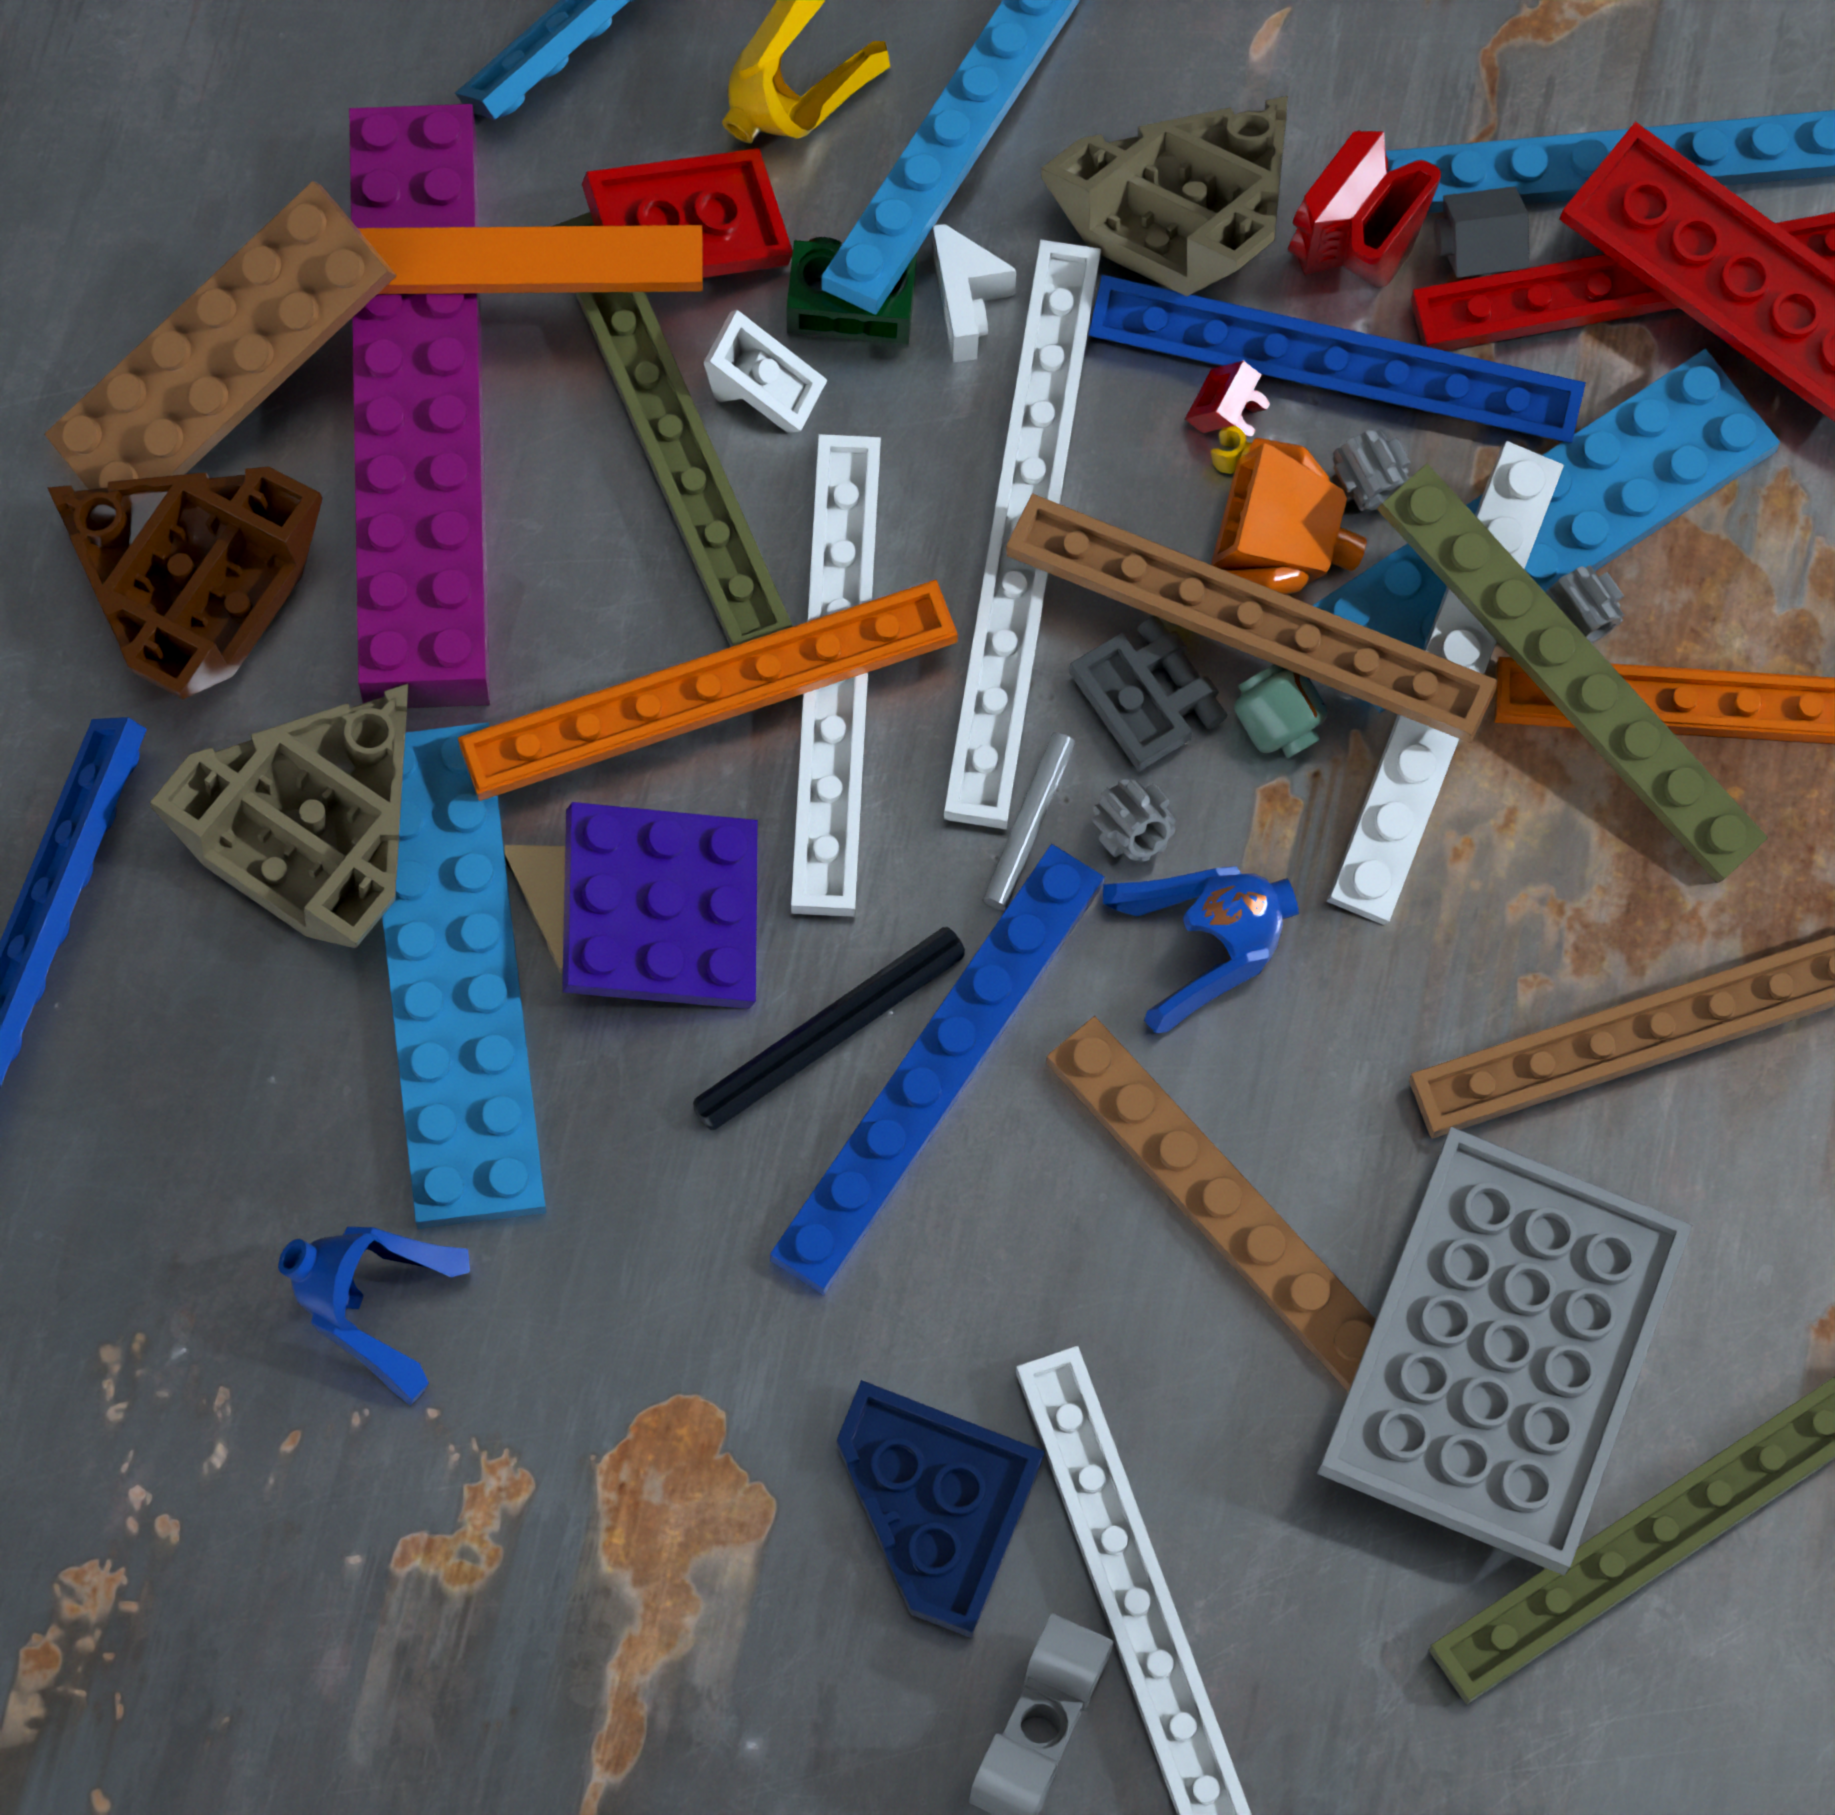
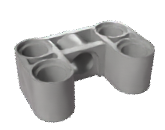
[969,1613,1114,1815]

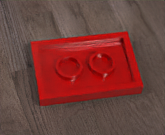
[581,148,793,278]

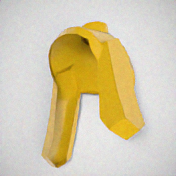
[722,0,890,143]

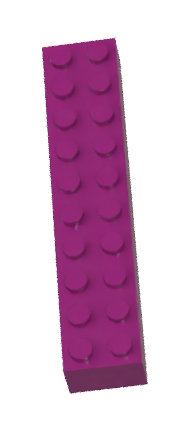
[349,104,490,708]

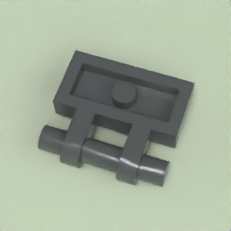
[1069,616,1228,772]

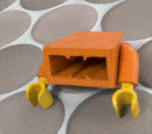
[1211,426,1367,595]

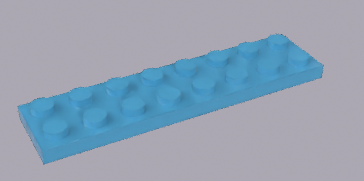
[1312,349,1780,714]
[382,722,546,1229]

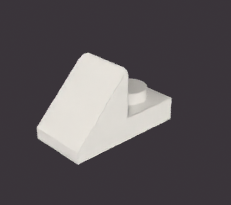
[932,224,1016,363]
[704,310,827,433]

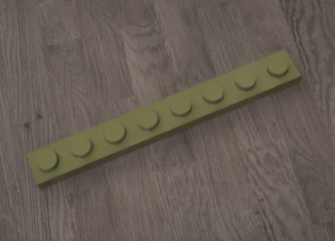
[553,212,793,647]
[1377,463,1768,883]
[1429,1376,1835,1705]

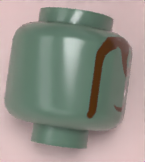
[1234,664,1328,759]

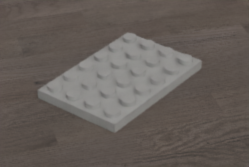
[1317,1127,1693,1576]

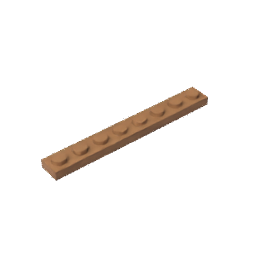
[1006,493,1497,743]
[1409,935,1835,1139]
[1046,1015,1376,1391]

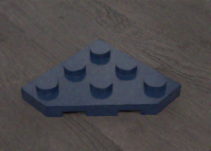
[837,1380,1045,1638]

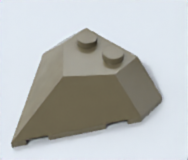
[1041,96,1288,296]
[150,684,408,948]

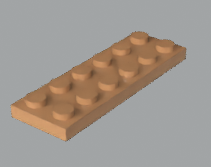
[44,181,397,490]

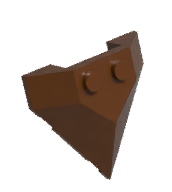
[47,466,323,700]

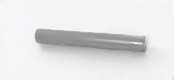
[983,732,1075,910]

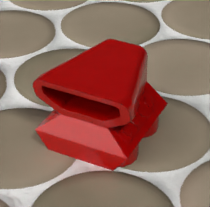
[1288,130,1441,288]

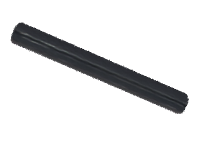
[693,927,965,1130]

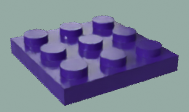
[562,802,758,1009]

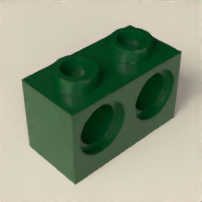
[786,237,917,345]

